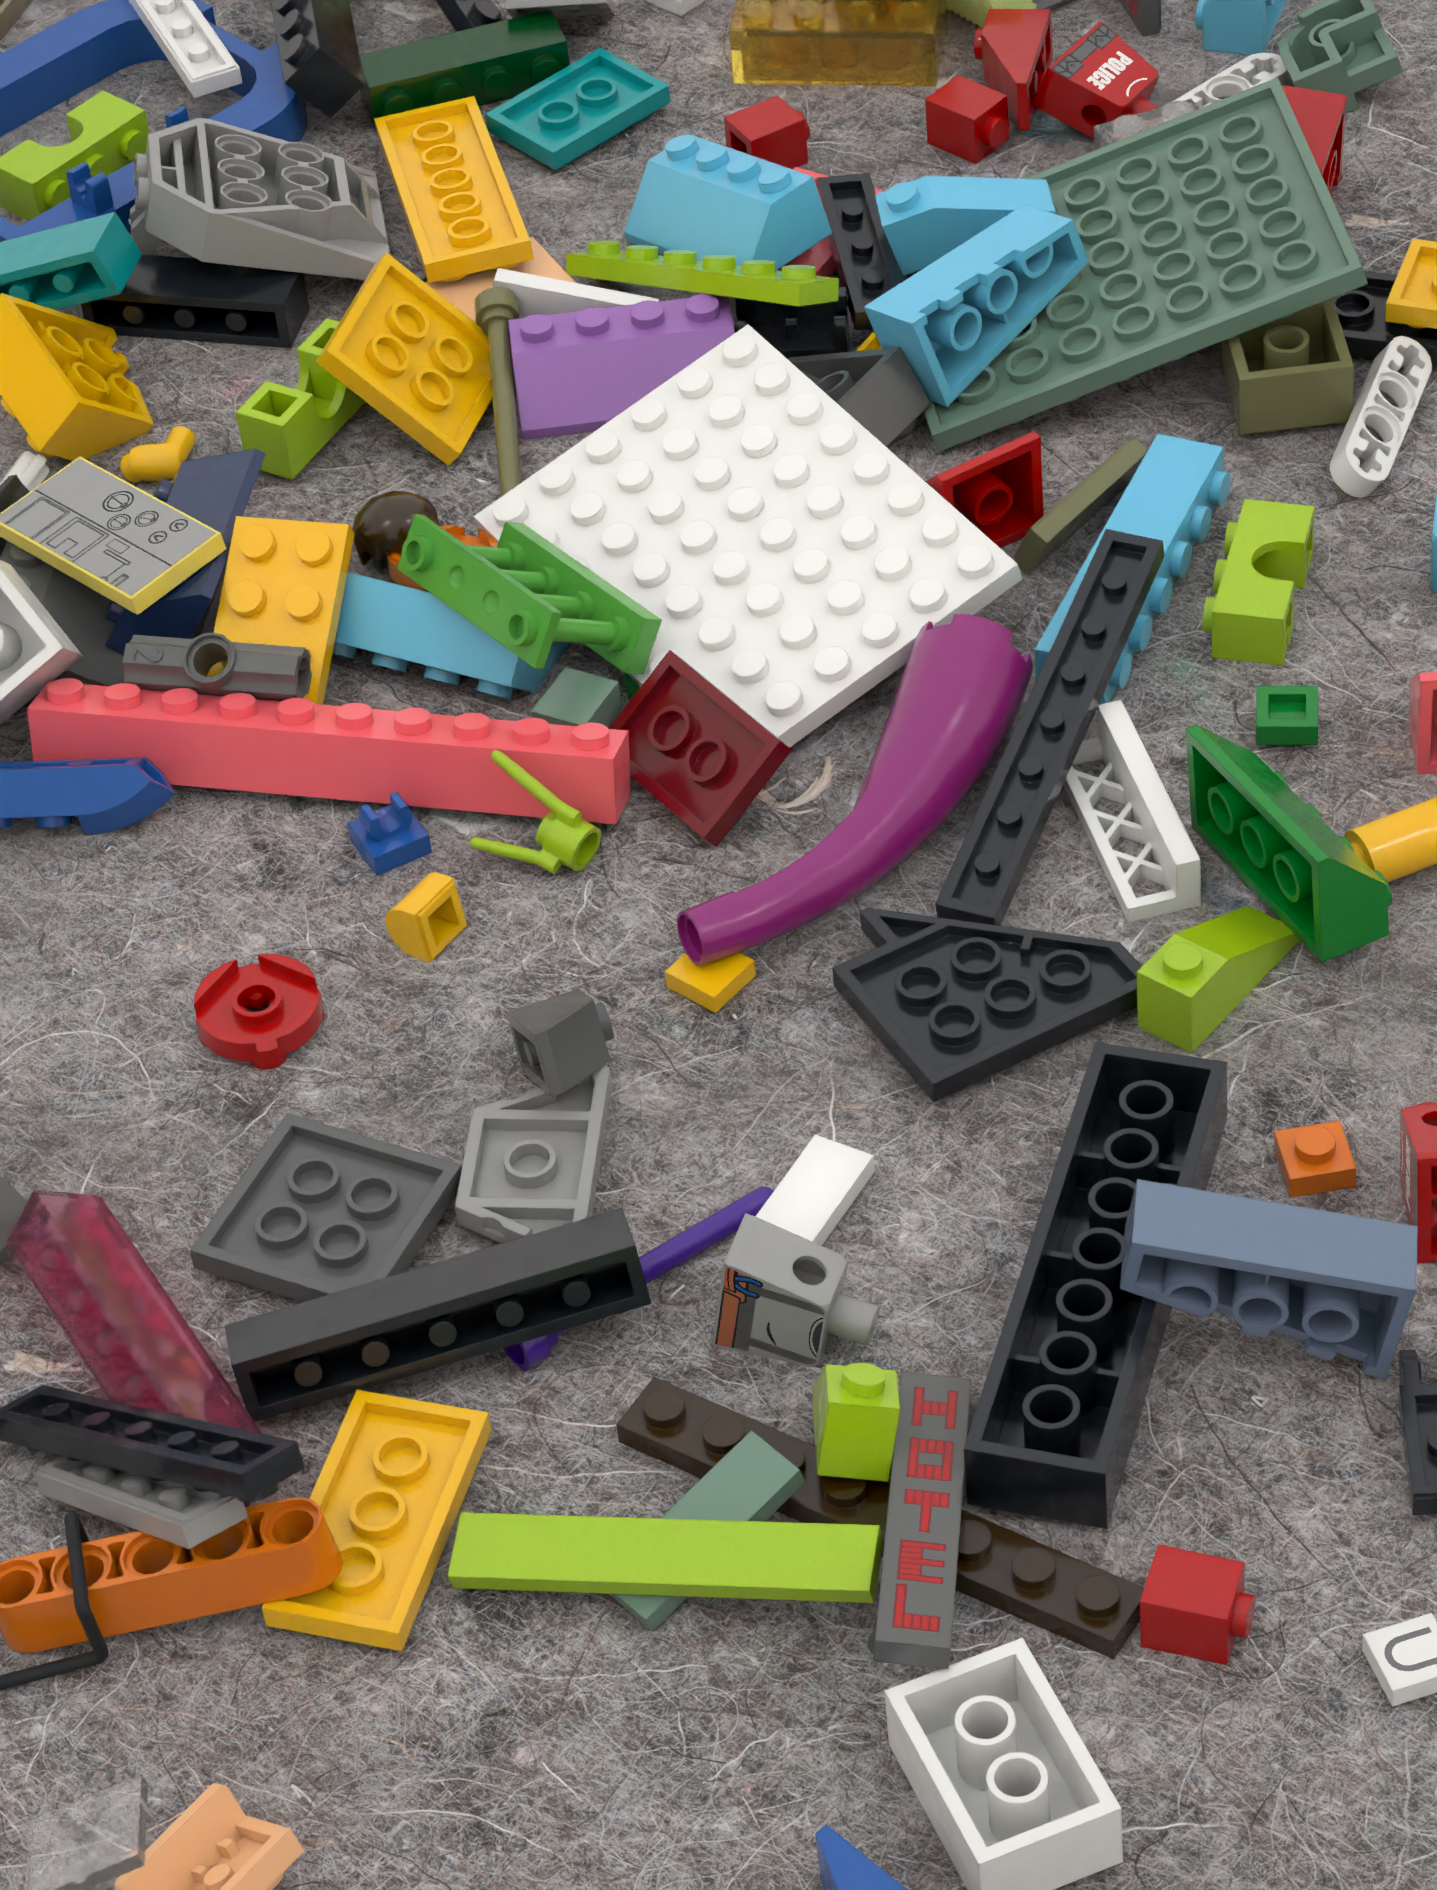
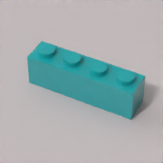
[0,212,142,310]

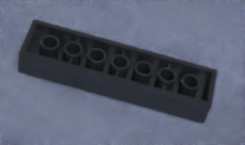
[964,1042,1227,1529]

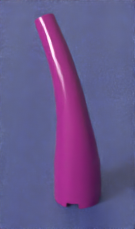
[677,614,1033,966]

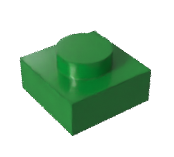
[1256,686,1318,746]

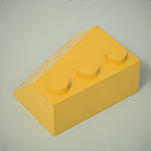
[0,293,154,461]

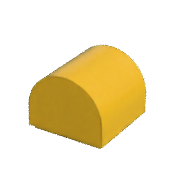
[385,872,467,963]

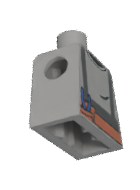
[712,1213,880,1367]

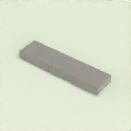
[34,1456,248,1549]

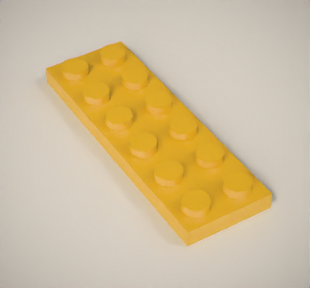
[374,96,534,283]

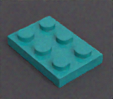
[485,47,671,170]

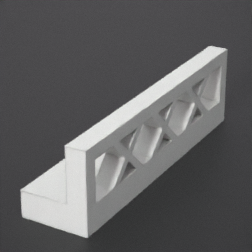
[1063,700,1201,923]

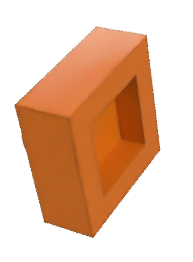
[1274,1120,1356,1198]

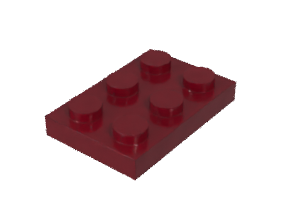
[608,650,792,847]

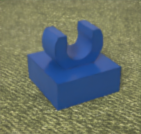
[347,792,432,876]

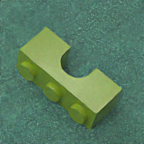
[0,90,150,221]
[236,318,366,480]
[1202,499,1315,666]

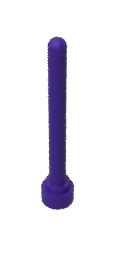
[503,1187,774,1371]

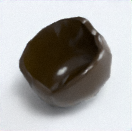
[352,491,440,566]

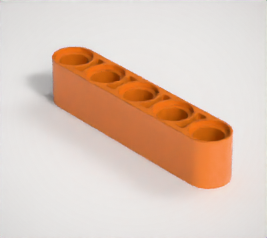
[0,1497,343,1653]

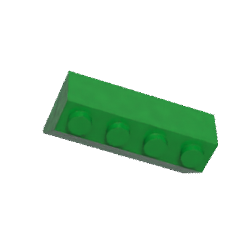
[1185,724,1392,962]

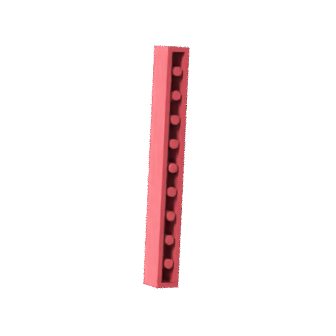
[27,678,631,824]

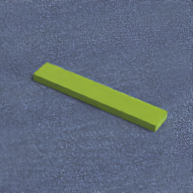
[447,1512,884,1603]

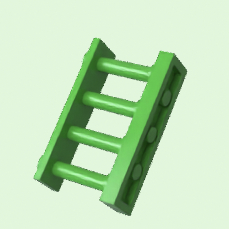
[397,514,662,675]

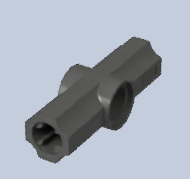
[122,632,312,701]

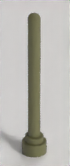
[474,287,522,497]

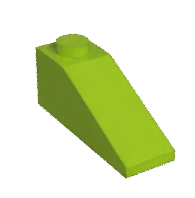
[1137,905,1300,1053]

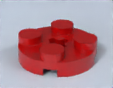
[194,954,324,1070]

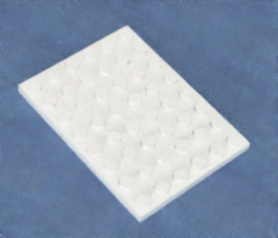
[474,324,1022,747]

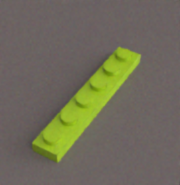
[566,240,839,306]

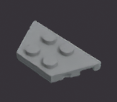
[455,1067,613,1243]

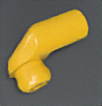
[120,426,196,483]

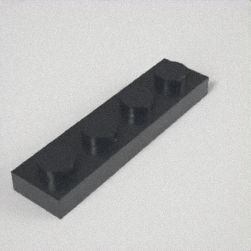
[816,173,902,330]

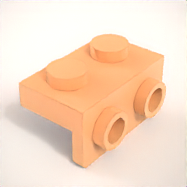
[115,1783,304,1890]

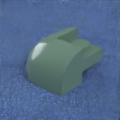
[1278,0,1403,112]

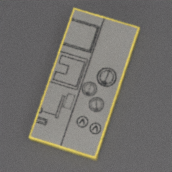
[0,456,226,615]

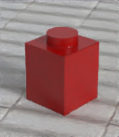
[925,75,1010,164]
[724,95,810,169]
[1140,1544,1256,1665]

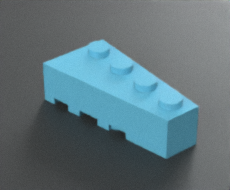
[864,204,1089,407]

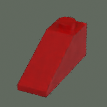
[974,9,1053,130]

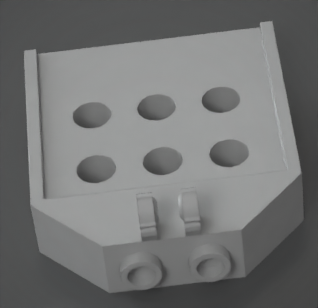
[129,118,390,280]

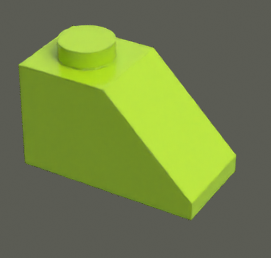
[812,1362,900,1482]

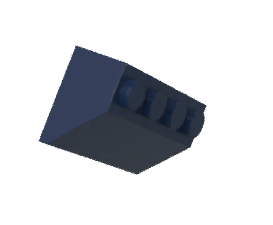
[104,448,266,654]

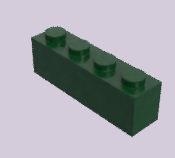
[360,10,570,131]

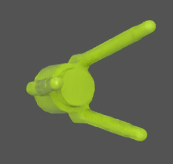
[470,750,601,874]

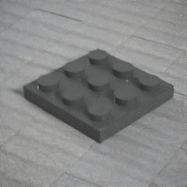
[190,1113,462,1302]

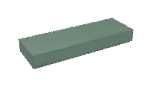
[609,1430,805,1632]

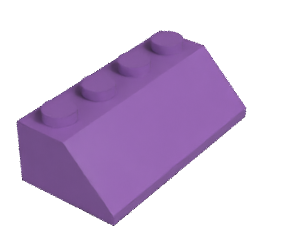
[508,294,734,440]

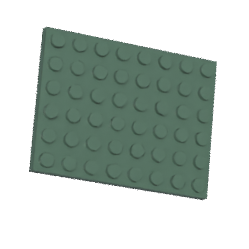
[895,77,1368,452]

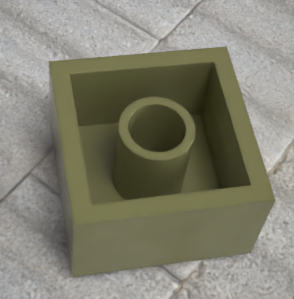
[1220,298,1354,435]

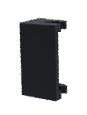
[734,287,850,359]

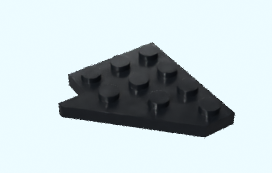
[832,908,1142,1102]

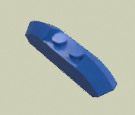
[0,757,175,835]

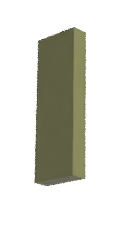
[1014,438,1148,575]

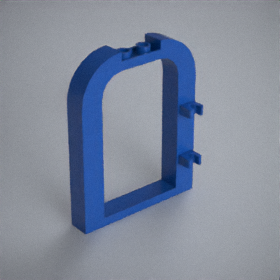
[0,0,307,242]

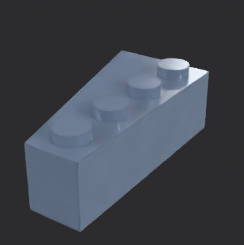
[1120,1179,1418,1381]

